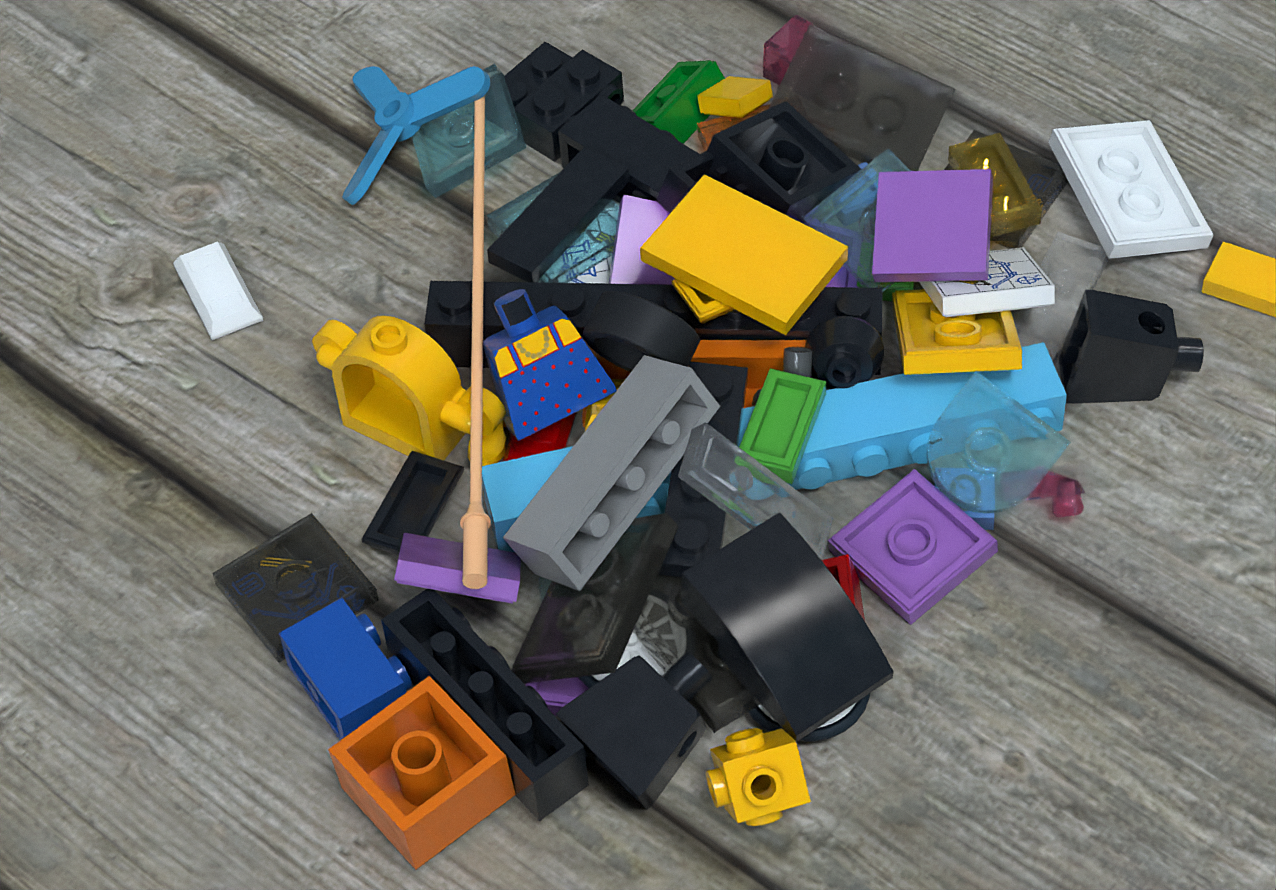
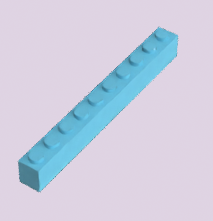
[482,342,1067,552]

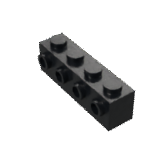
[381,588,589,821]

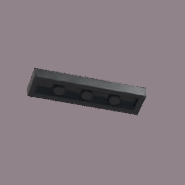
[656,361,748,577]

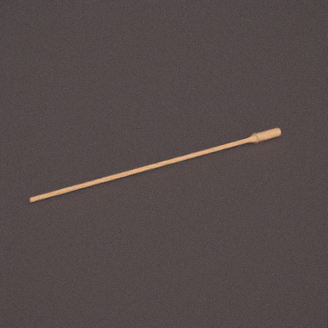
[460,95,491,589]

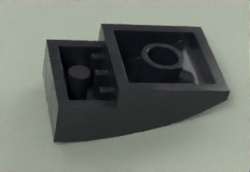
[657,101,862,224]
[681,512,894,742]

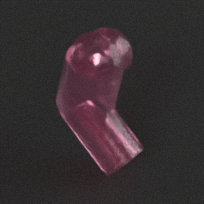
[999,469,1085,517]

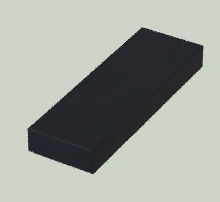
[487,147,630,282]

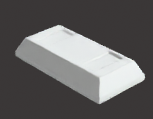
[173,242,263,340]

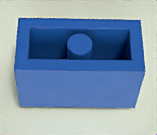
[279,598,412,740]

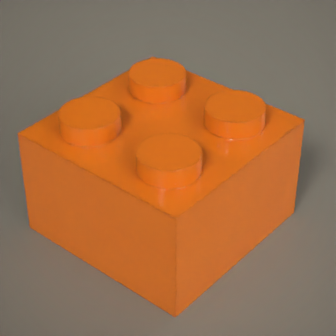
[328,676,516,870]

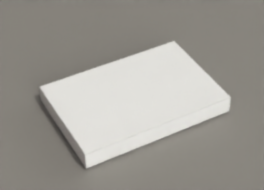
[1048,120,1213,259]

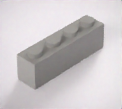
[503,355,720,591]

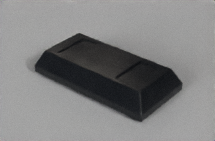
[362,451,464,555]

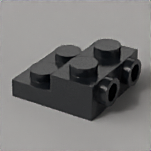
[485,42,624,162]

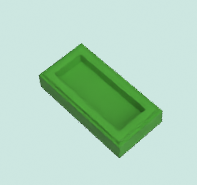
[735,368,826,484]

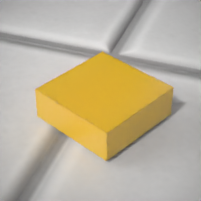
[697,76,773,118]

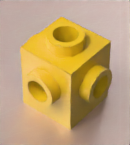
[706,728,811,826]

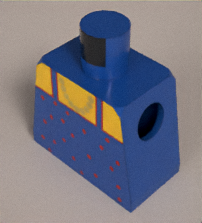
[483,289,617,441]

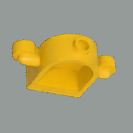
[312,316,506,460]

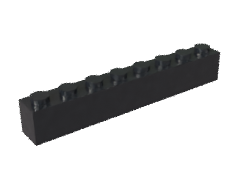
[424,281,883,375]

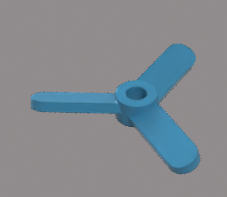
[342,66,490,205]

